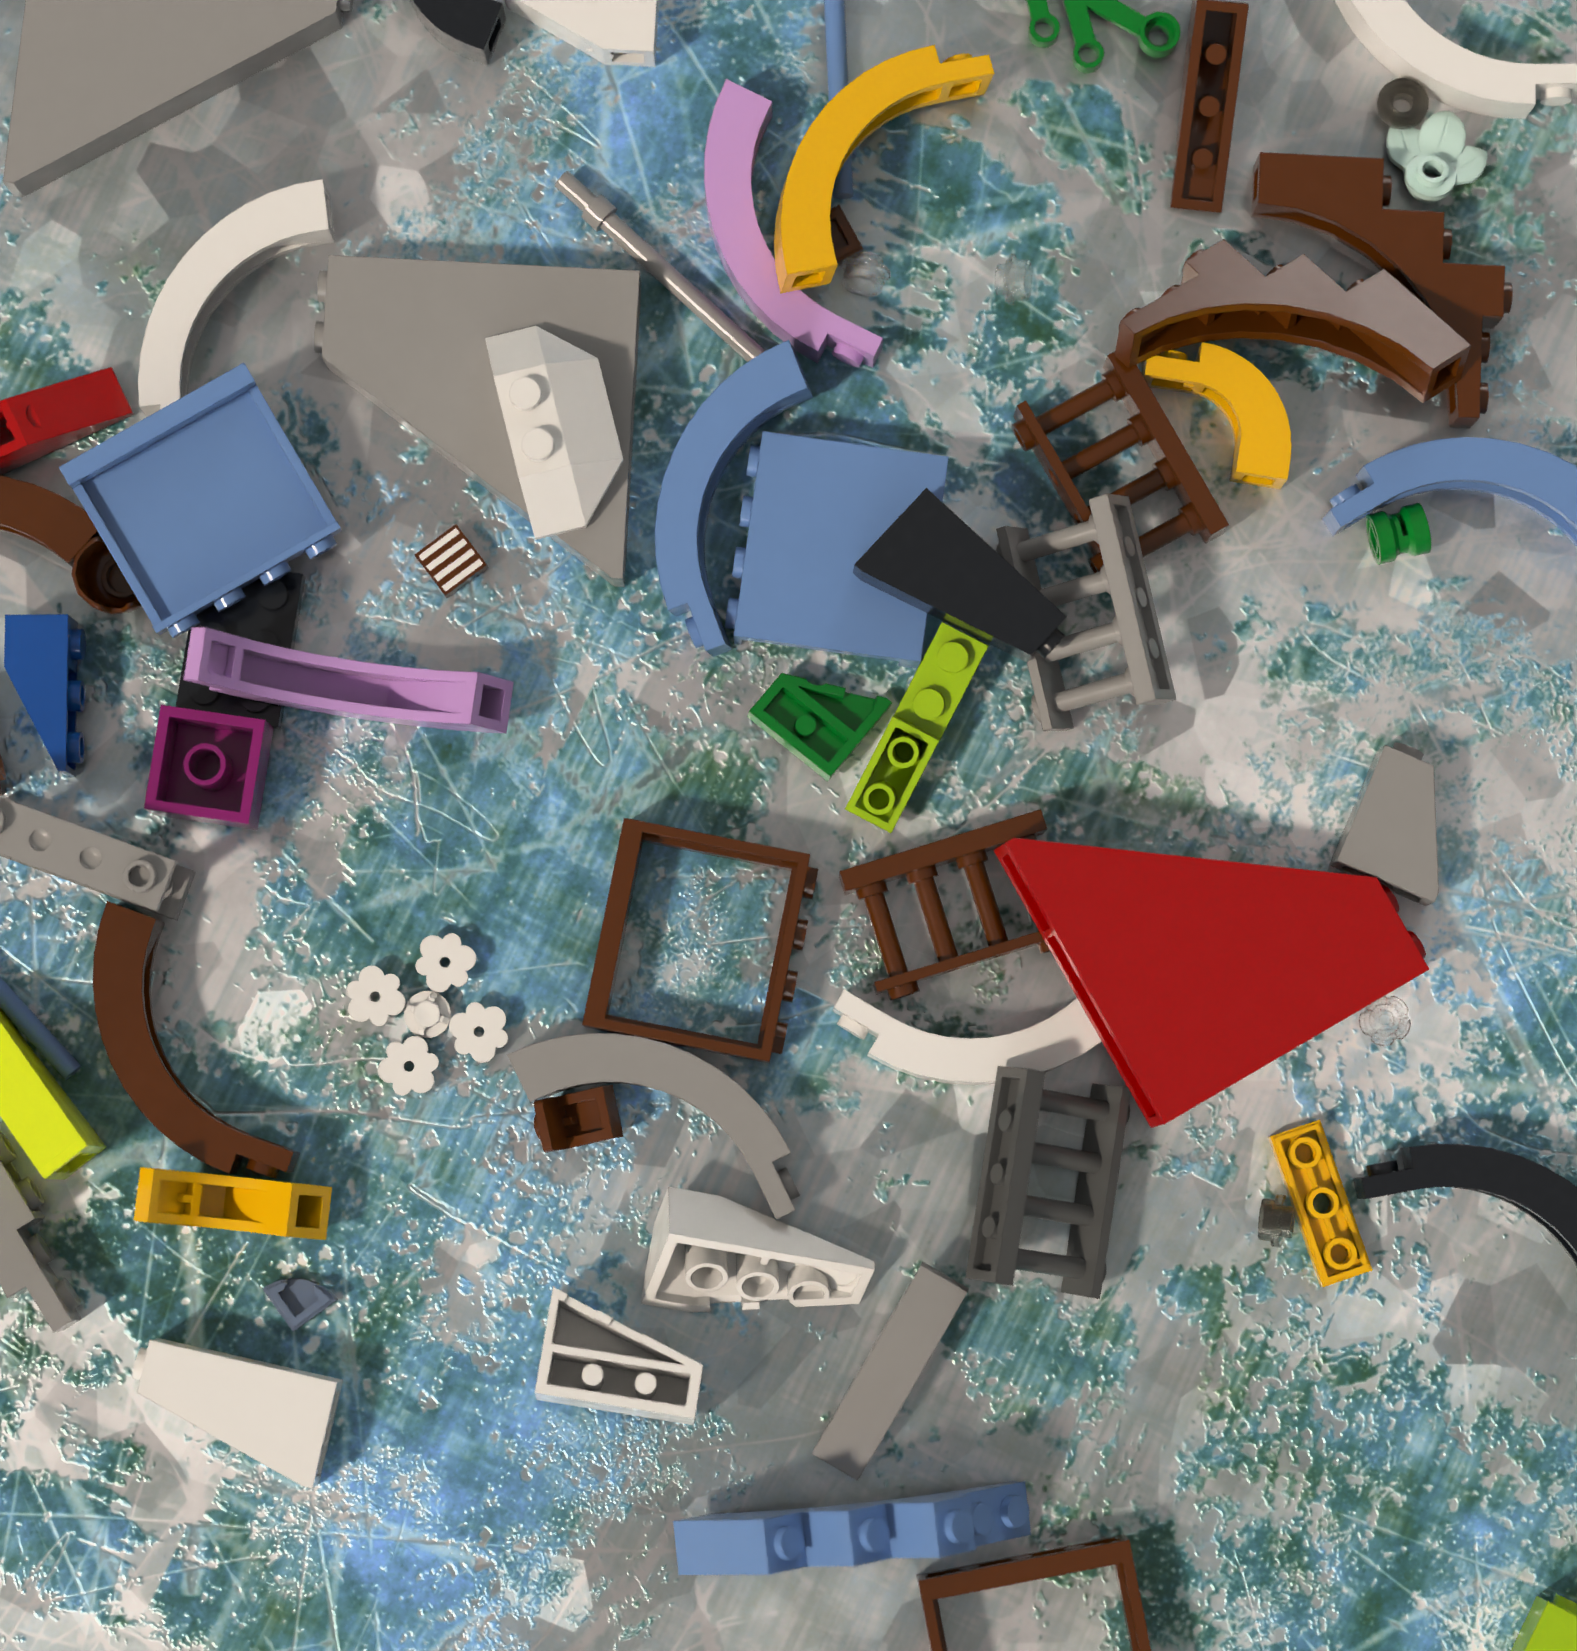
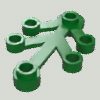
[1026,0,1181,73]

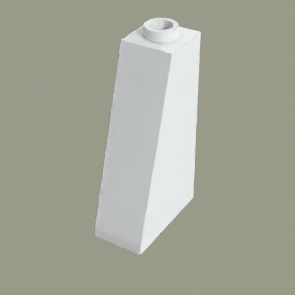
[133,1338,343,1488]

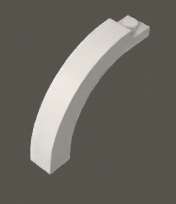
[1335,0,1577,119]
[138,179,335,417]
[833,989,1102,1085]

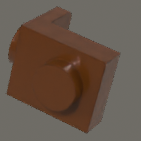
[534,1085,623,1153]

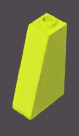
[0,1009,107,1180]

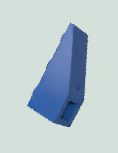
[4,614,86,777]

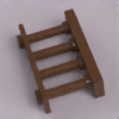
[1011,351,1229,573]
[839,809,1050,1001]

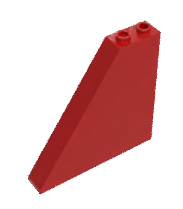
[993,838,1429,1128]

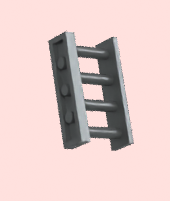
[965,1066,1131,1299]

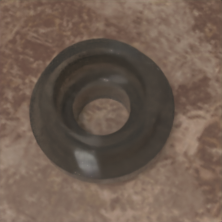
[1376,78,1429,129]
[1258,1194,1295,1248]

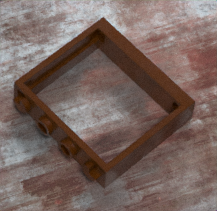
[582,818,818,1064]
[916,1535,1151,1651]

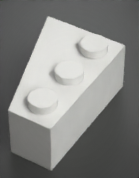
[535,1287,703,1425]

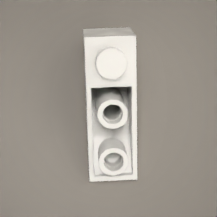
[504,0,659,67]

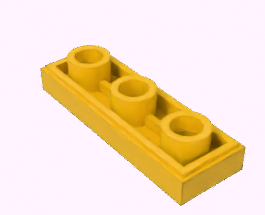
[1268,1120,1373,1287]

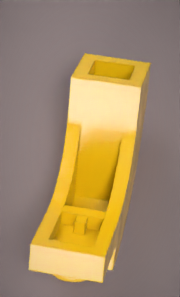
[1142,342,1292,489]
[134,1167,332,1240]

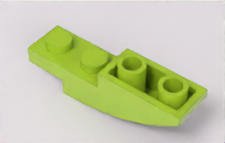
[845,621,989,833]

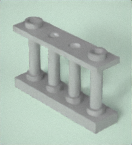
[996,494,1177,731]
[0,797,196,921]

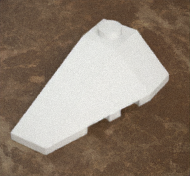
[641,1187,875,1313]

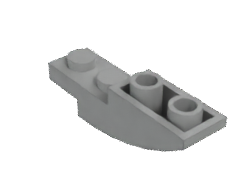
[0,1132,82,1332]

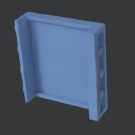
[59,363,342,638]
[725,431,949,669]

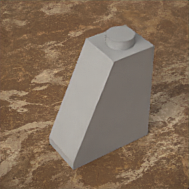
[1329,742,1439,906]

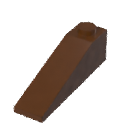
[1170,0,1249,213]

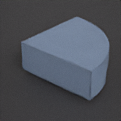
[262,1278,338,1332]

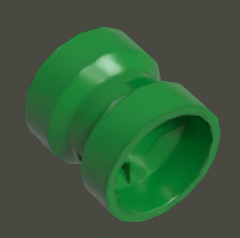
[1366,503,1431,564]

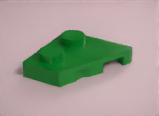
[747,673,892,782]

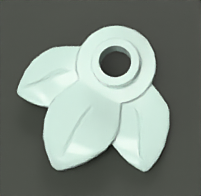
[1387,111,1488,203]

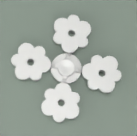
[346,933,508,1096]

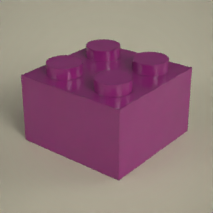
[144,705,274,830]

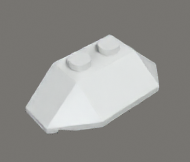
[485,326,624,540]

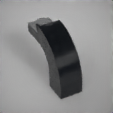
[410,0,506,66]

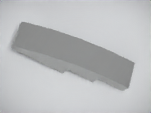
[812,1262,969,1481]

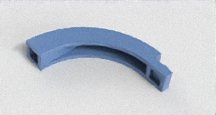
[655,340,813,657]
[1322,437,1577,547]

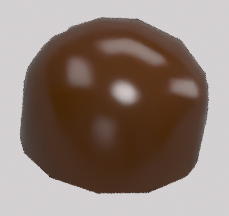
[71,536,141,614]

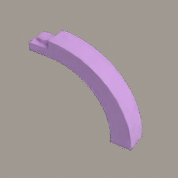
[704,79,883,368]
[184,627,514,734]

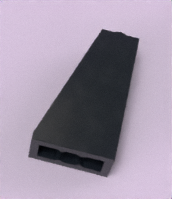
[853,488,1067,663]

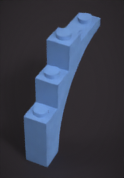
[673,1481,1031,1575]

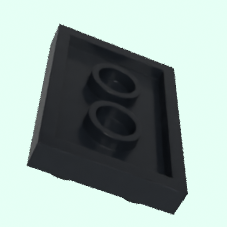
[176,572,306,730]

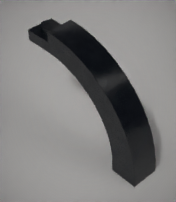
[1353,1144,1577,1268]

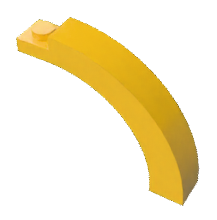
[774,45,994,294]

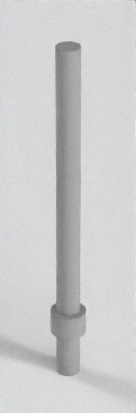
[555,171,765,362]

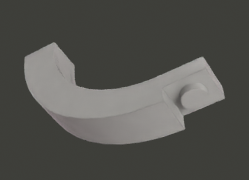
[507,1033,800,1219]

